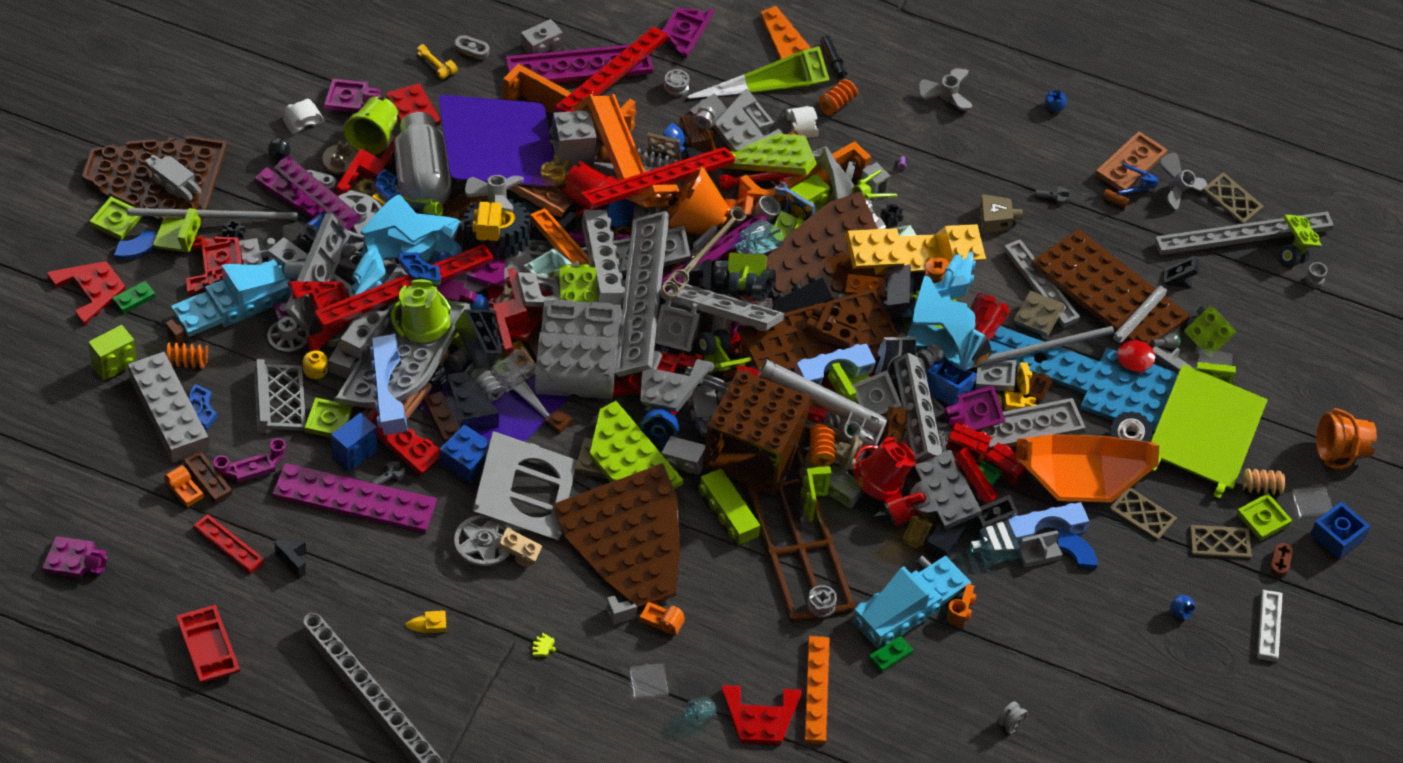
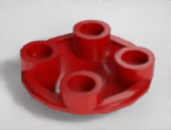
[1117,340,1155,374]

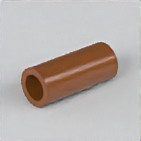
[1102,189,1130,209]

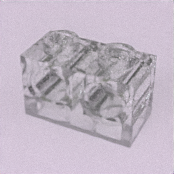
[491,347,536,393]

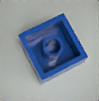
[926,357,977,406]
[331,413,377,472]
[439,425,490,483]
[1310,501,1370,560]

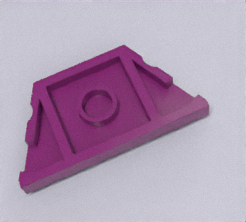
[662,8,714,59]
[466,247,505,291]

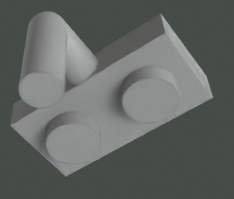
[239,238,275,265]

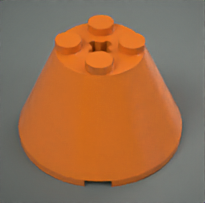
[667,166,730,239]

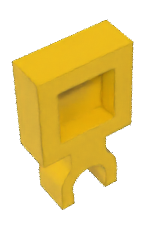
[1002,391,1036,410]

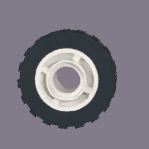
[1110,411,1153,442]

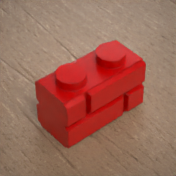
[946,423,992,463]
[985,442,1028,486]

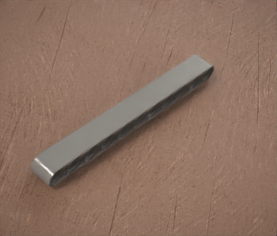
[304,613,442,763]

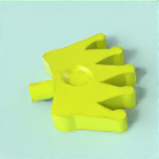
[532,633,556,657]

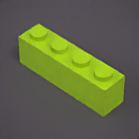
[699,468,760,546]

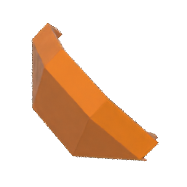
[1016,434,1159,502]

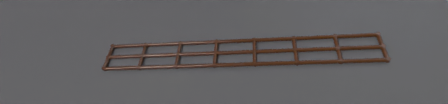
[657,194,855,623]

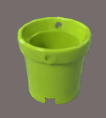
[343,96,398,156]

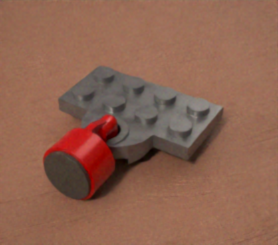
[883,450,982,529]

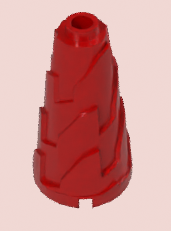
[970,293,1010,340]

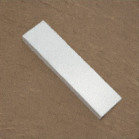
[1257,590,1282,662]

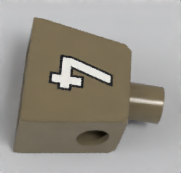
[980,195,1023,233]

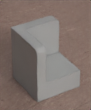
[606,596,637,625]

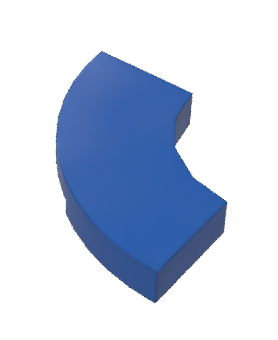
[375,169,401,203]
[114,230,158,260]
[398,252,441,285]
[189,384,218,430]
[1057,530,1098,569]

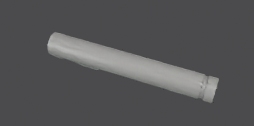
[758,359,887,453]

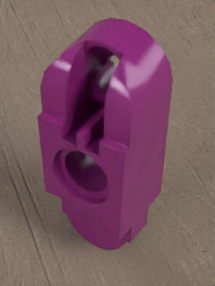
[434,279,477,303]

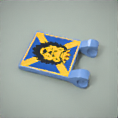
[775,182,816,221]

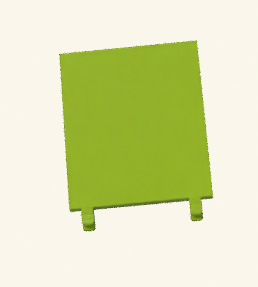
[1151,364,1268,499]

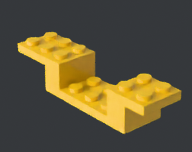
[845,224,986,275]

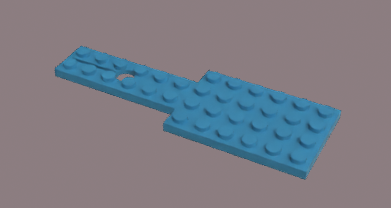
[989,326,1179,435]

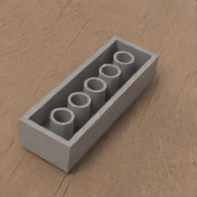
[128,352,209,464]

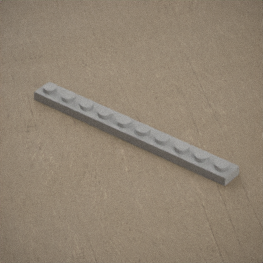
[1155,212,1334,255]

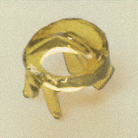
[540,154,570,186]

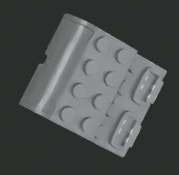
[535,299,622,400]

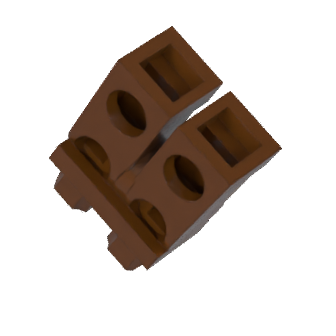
[805,302,863,350]

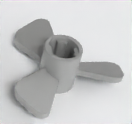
[919,69,972,111]
[1159,153,1207,210]
[465,175,524,212]

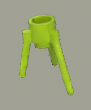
[852,169,897,199]
[402,196,443,216]

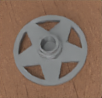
[338,192,382,239]
[454,515,512,566]

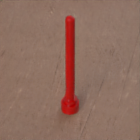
[719,172,803,190]

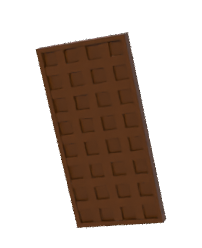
[1030,229,1190,346]
[737,289,899,376]

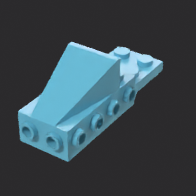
[171,260,291,337]
[853,556,971,650]

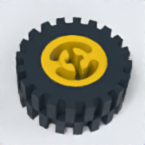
[464,199,530,260]

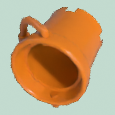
[1316,408,1377,470]

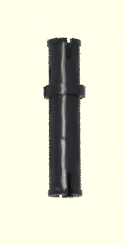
[820,35,847,80]

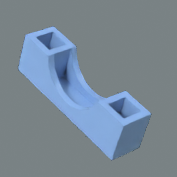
[794,343,876,386]
[1006,502,1089,548]

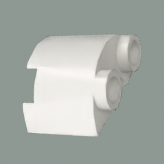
[283,99,325,135]
[786,106,819,138]

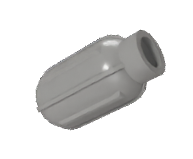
[394,112,452,211]

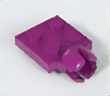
[324,79,381,113]
[944,385,1005,431]
[42,536,108,578]

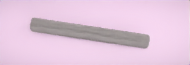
[1113,286,1167,343]

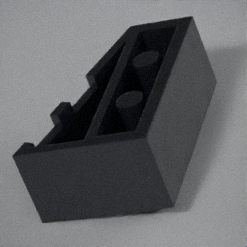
[884,264,917,319]
[772,276,833,313]
[454,309,502,368]
[447,372,499,431]

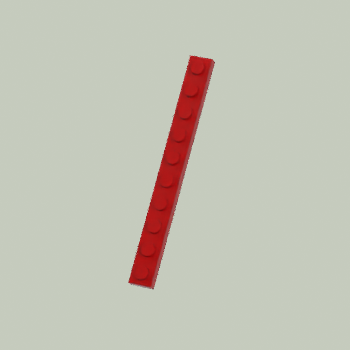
[555,27,668,113]
[580,147,736,209]
[315,244,494,329]

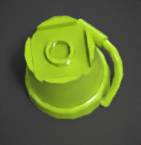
[391,279,451,343]

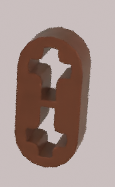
[1270,543,1293,578]

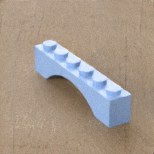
[370,334,408,435]

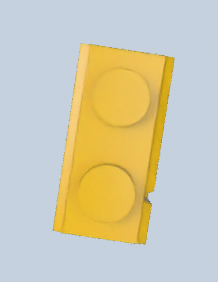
[473,202,502,241]

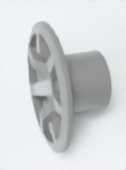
[267,317,309,352]

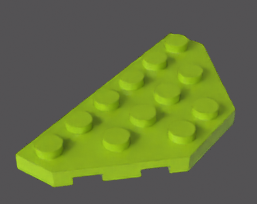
[721,133,817,175]
[590,401,683,489]

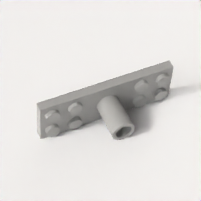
[284,213,350,330]
[667,284,784,335]

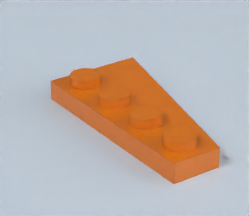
[761,6,811,59]

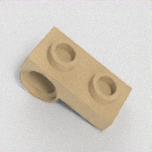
[497,528,542,567]

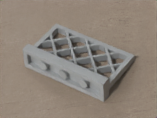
[254,359,306,433]

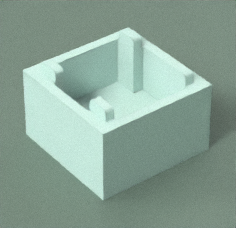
[524,248,576,293]

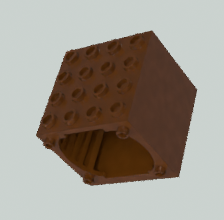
[703,369,811,495]

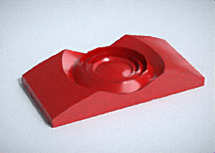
[176,605,240,684]

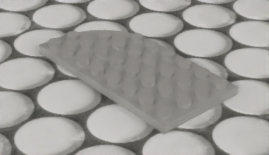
[336,299,471,408]

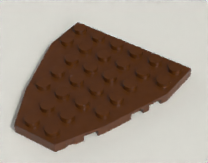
[82,136,227,229]
[766,191,887,301]
[552,463,680,610]

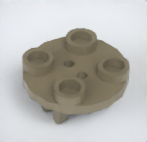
[322,141,358,175]
[834,436,863,473]

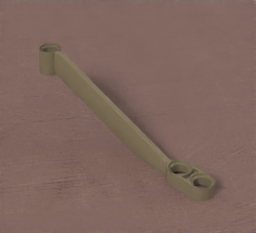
[660,206,746,301]

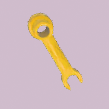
[417,44,458,80]

